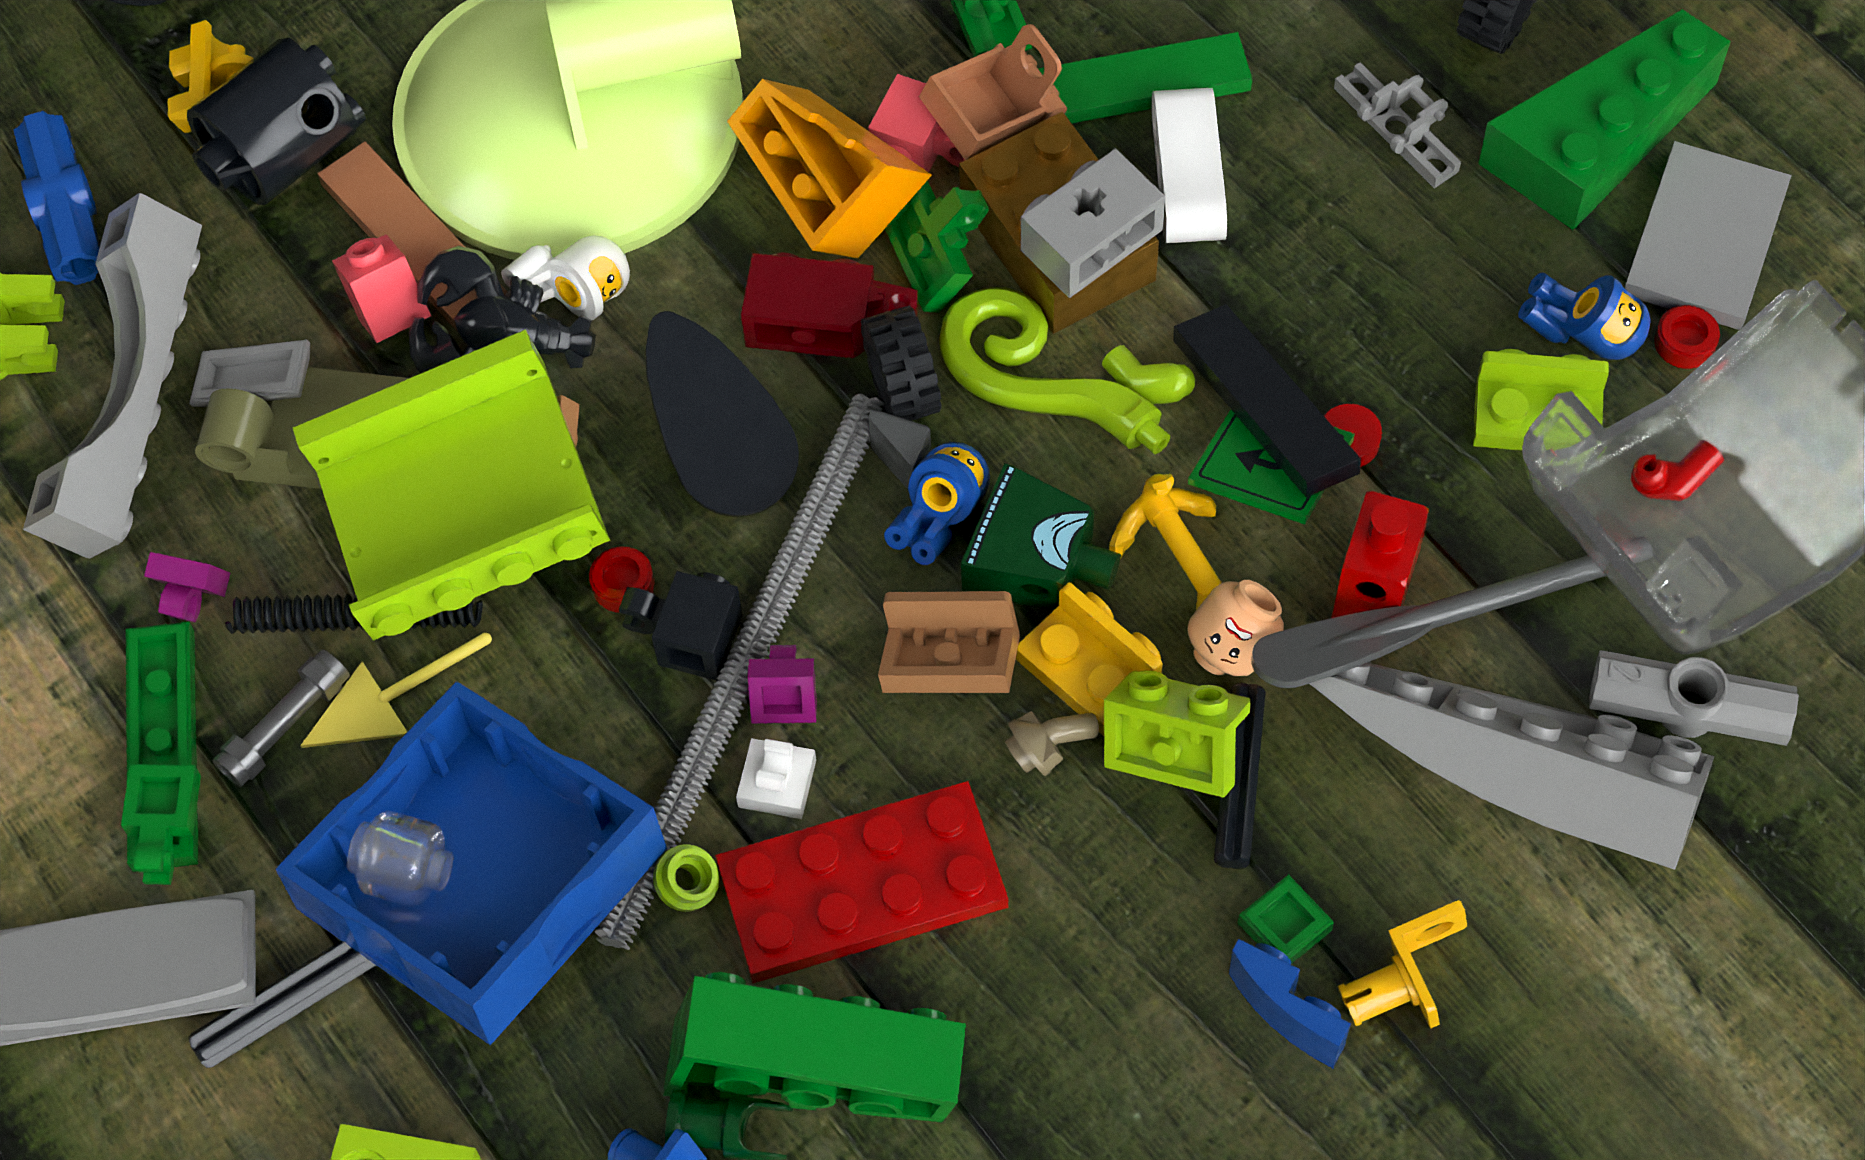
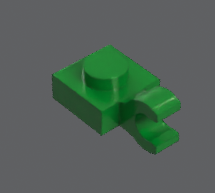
[121,764,201,885]

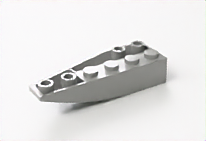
[1309,662,1714,870]

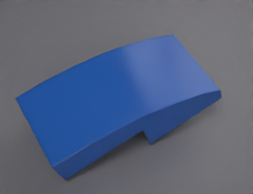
[1229,939,1351,1069]

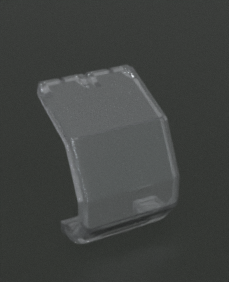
[1522,280,1865,655]

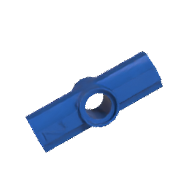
[13,111,100,285]

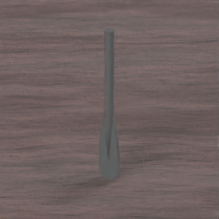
[1251,539,1651,688]

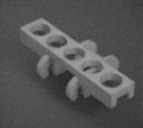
[1334,62,1461,188]

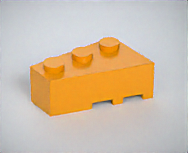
[727,79,932,258]

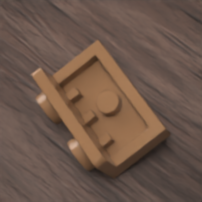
[878,591,1020,693]

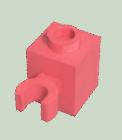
[868,74,965,172]
[332,234,431,343]

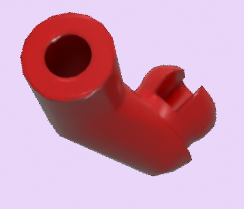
[1631,440,1724,501]

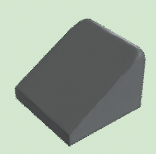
[868,410,931,489]

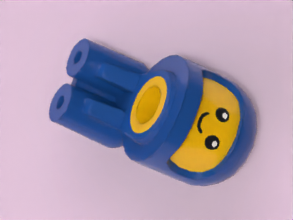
[1518,272,1651,360]
[884,442,990,565]

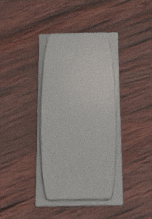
[0,890,256,1046]

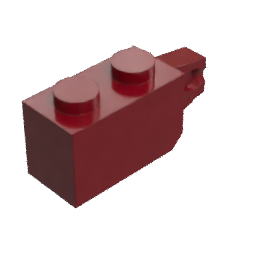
[741,252,918,358]

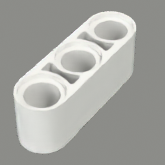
[1152,88,1227,243]

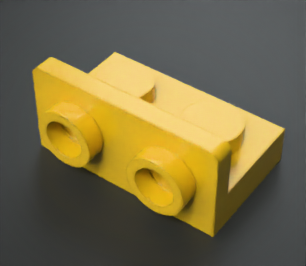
[1016,582,1163,736]

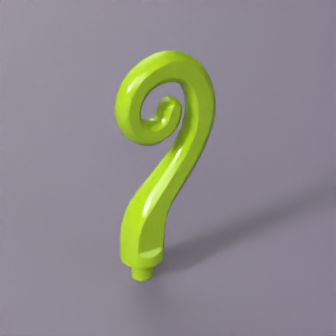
[939,287,1171,454]

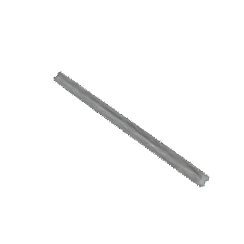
[594,394,884,950]

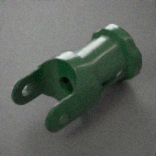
[665,1089,793,1160]

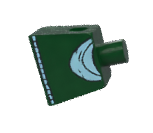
[961,463,1121,610]

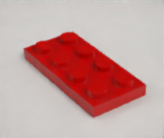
[715,781,1008,984]

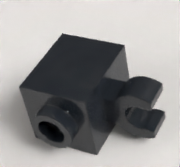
[619,571,743,681]

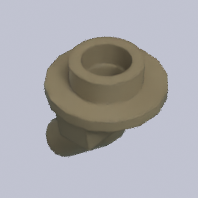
[1005,711,1099,776]

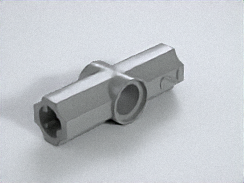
[1589,650,1799,746]

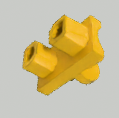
[167,20,254,133]

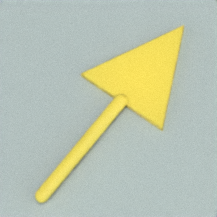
[300,633,492,748]

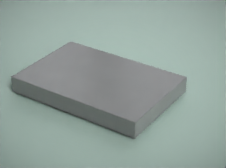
[1625,141,1792,330]

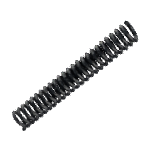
[225,593,483,634]

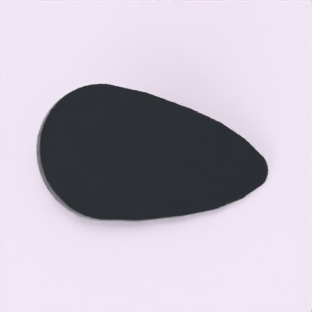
[645,311,799,517]

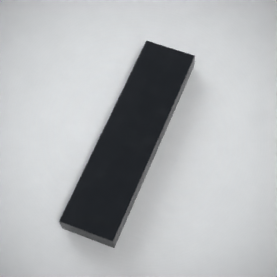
[1173,304,1361,497]

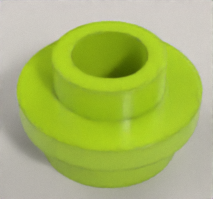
[653,844,719,912]

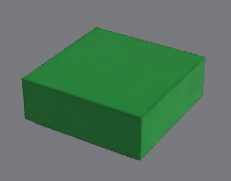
[1238,874,1334,964]

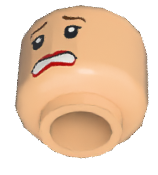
[1187,580,1284,676]

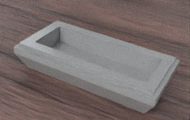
[189,340,310,407]

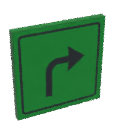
[1188,409,1354,525]

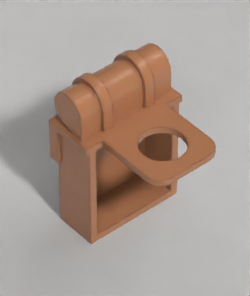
[919,24,1067,160]

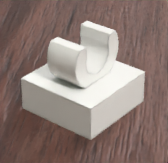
[736,738,816,819]

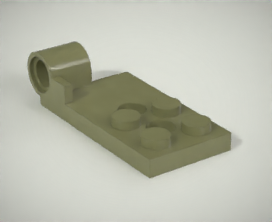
[195,367,409,489]

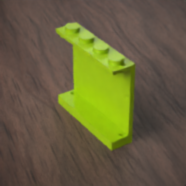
[293,330,610,640]

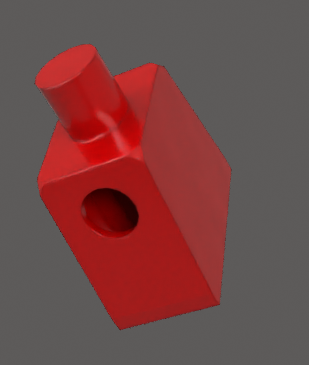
[1331,491,1429,618]

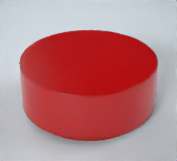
[1654,305,1720,369]
[1324,404,1382,467]
[589,546,655,613]

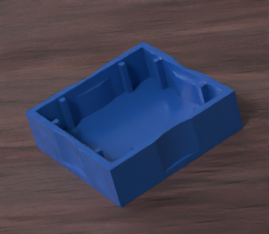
[275,681,667,1045]

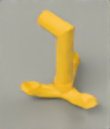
[1109,474,1222,610]

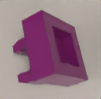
[144,552,231,623]
[747,645,817,724]

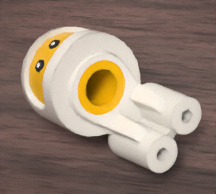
[501,235,630,320]

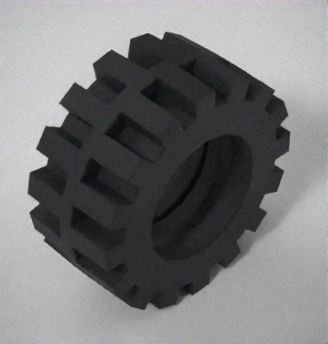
[861,306,942,421]

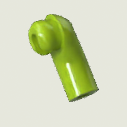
[1102,345,1195,405]

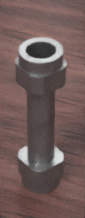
[212,650,350,787]

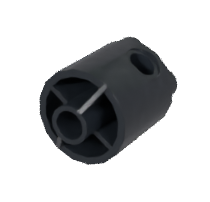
[187,37,366,205]

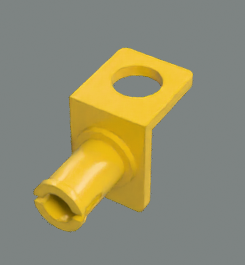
[1337,900,1467,1029]

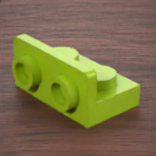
[1473,349,1609,457]
[1104,671,1250,798]

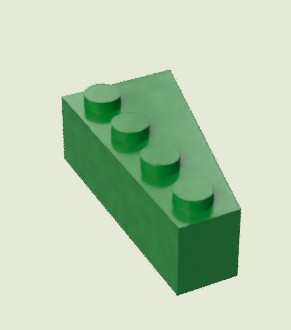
[1478,9,1731,230]
[663,972,966,1122]

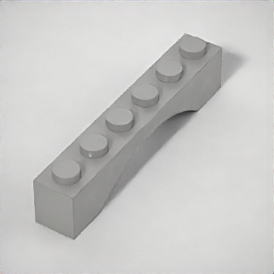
[23,193,202,559]

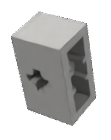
[1021,148,1165,298]

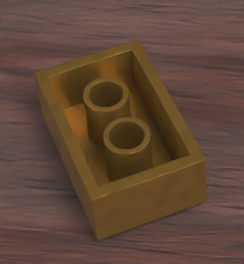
[959,111,1159,334]

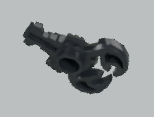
[409,246,596,373]

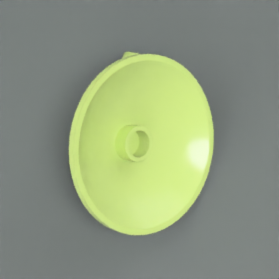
[392,0,743,260]

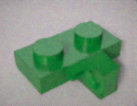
[885,181,990,313]

